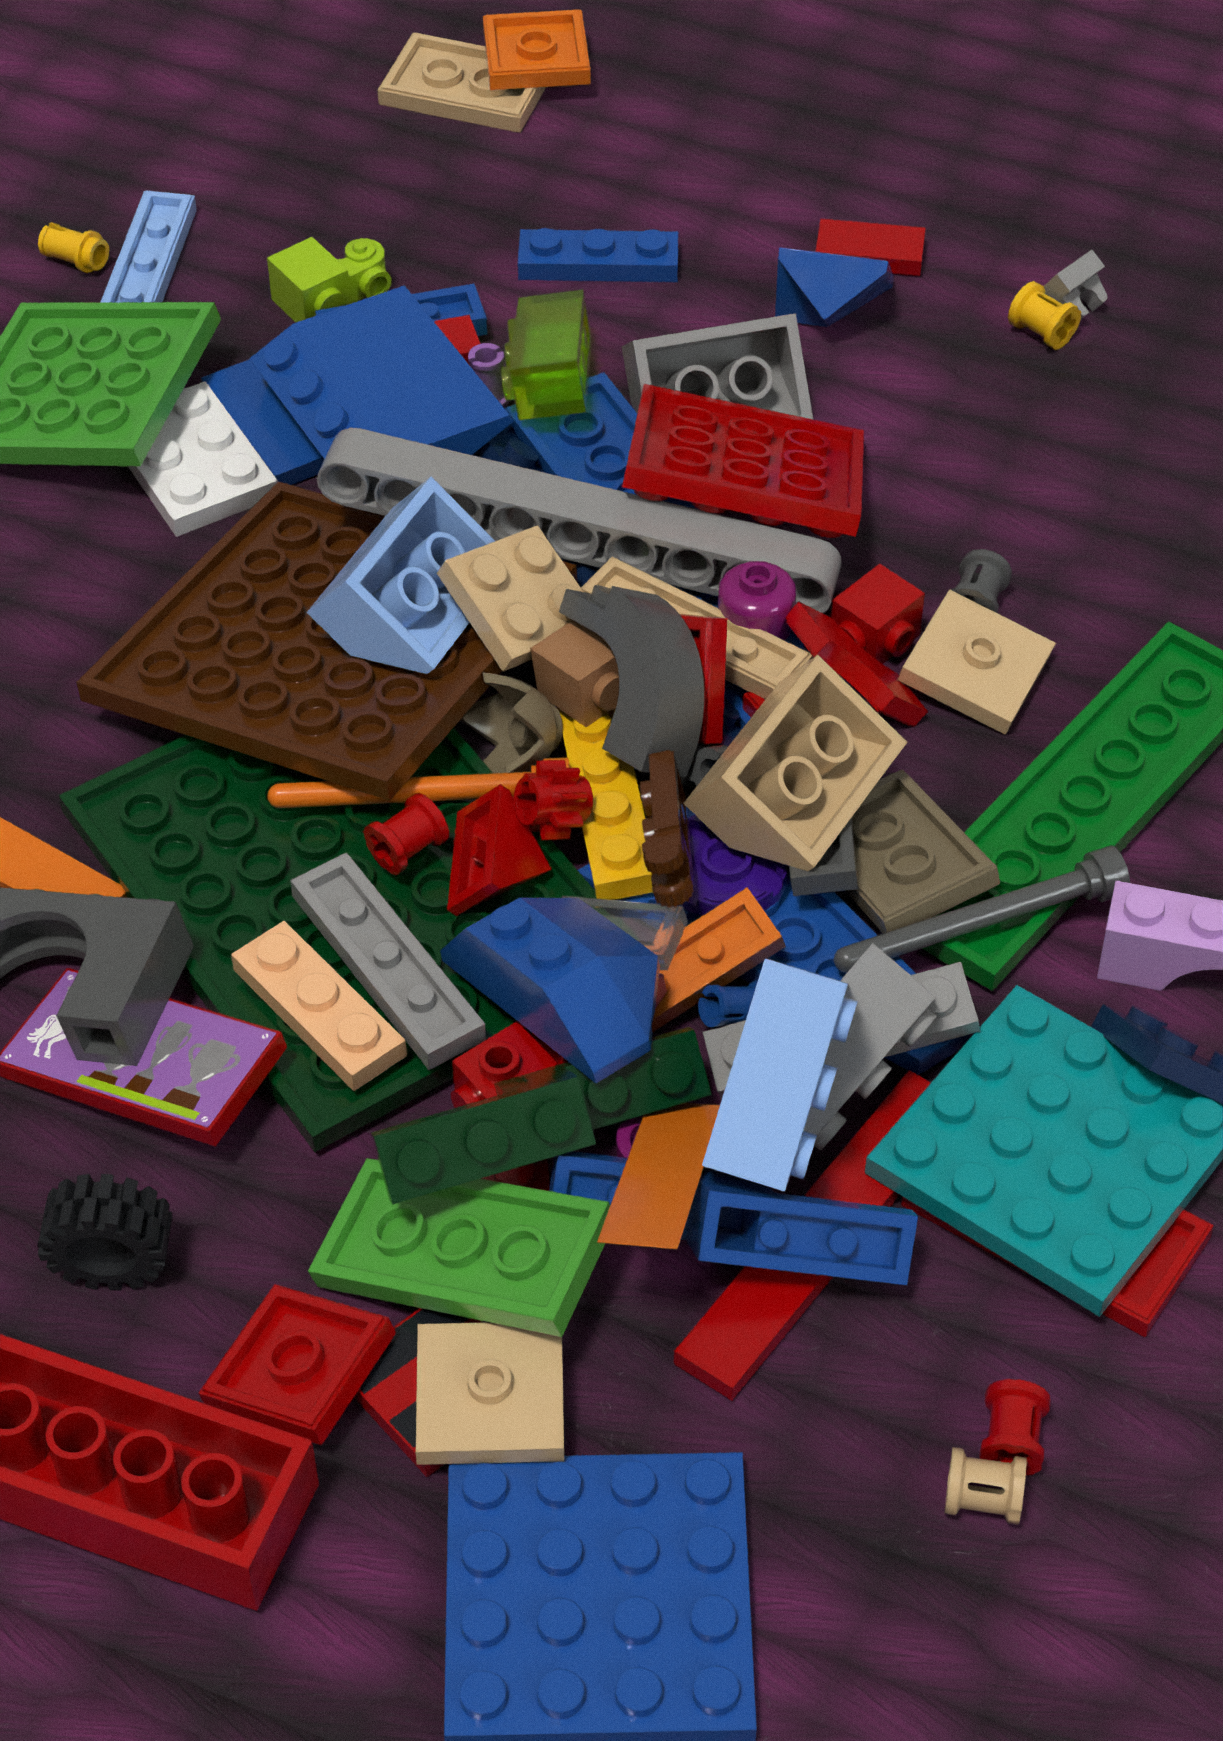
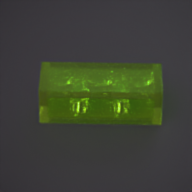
[501,289,592,420]

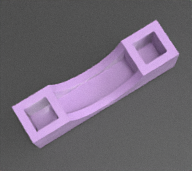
[1097,881,1223,991]

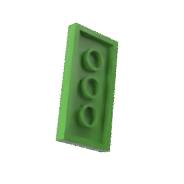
[308,1158,610,1337]

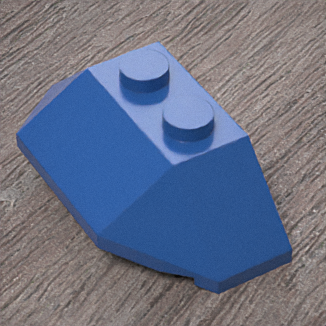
[440,898,660,1083]

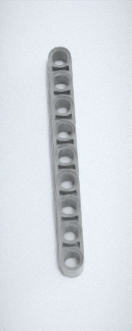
[317,428,841,613]

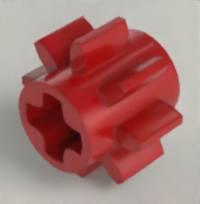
[513,760,593,840]

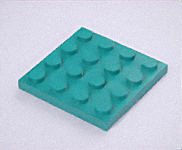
[865,985,1223,1317]

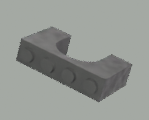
[0,887,194,1066]

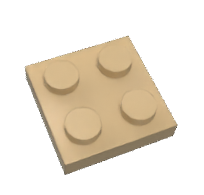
[437,525,583,671]

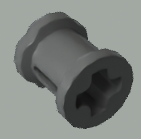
[951,549,1012,613]

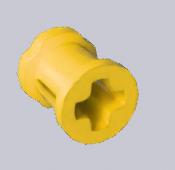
[1008,281,1081,350]

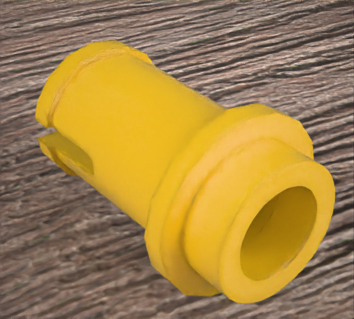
[38,222,109,273]

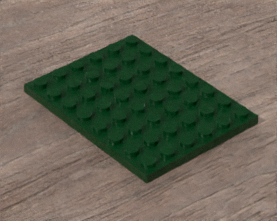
[59,728,639,1152]

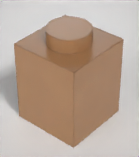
[530,620,619,727]

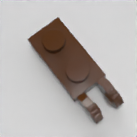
[640,750,694,908]

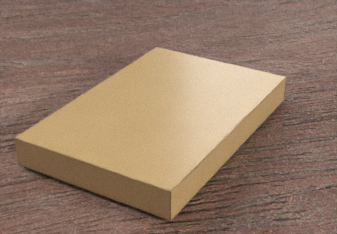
[378,32,546,133]

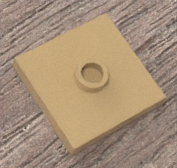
[898,589,1056,735]
[416,1322,564,1465]

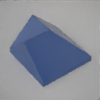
[775,247,894,327]

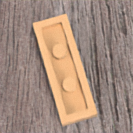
[231,921,407,1091]

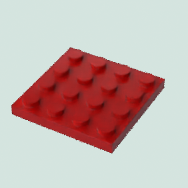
[622,384,864,538]

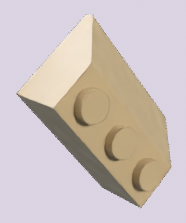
[683,655,907,871]

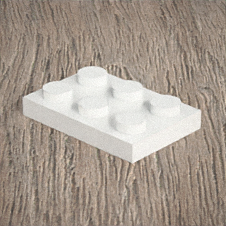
[128,381,278,537]

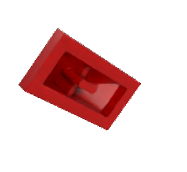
[447,784,552,916]

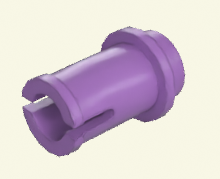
[468,343,511,408]

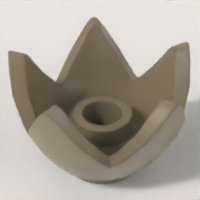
[460,672,562,773]

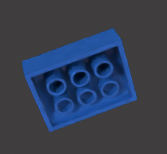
[249,285,514,459]

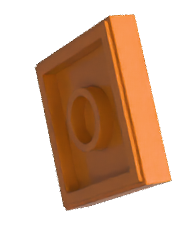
[483,10,591,90]

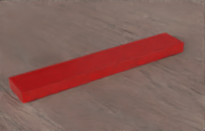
[674,1070,931,1401]

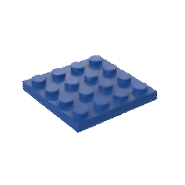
[444,1452,757,1741]

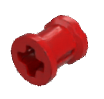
[363,793,449,875]
[979,1379,1051,1476]

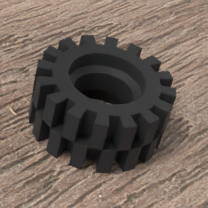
[37,1173,173,1291]

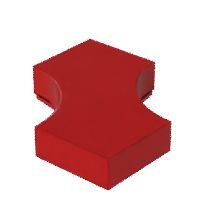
[786,602,928,727]

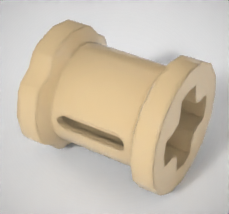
[944,1447,1027,1525]

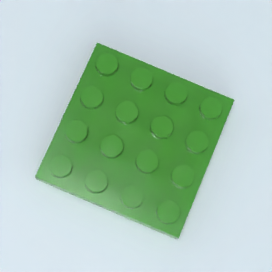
[0,302,221,467]

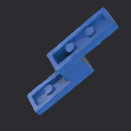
[549,1151,918,1285]

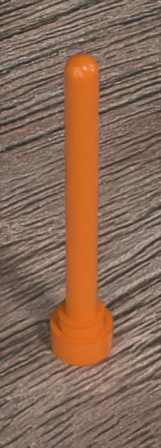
[267,757,569,808]

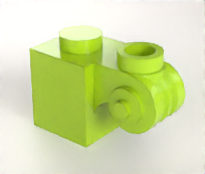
[267,237,392,322]

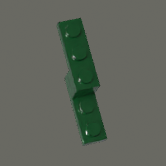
[371,1027,712,1204]

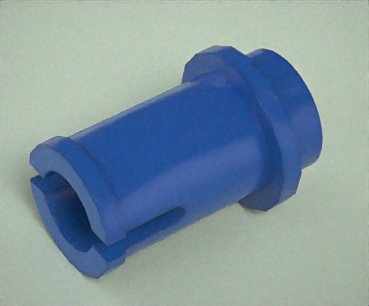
[698,980,758,1027]

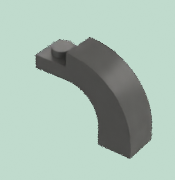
[559,585,704,778]

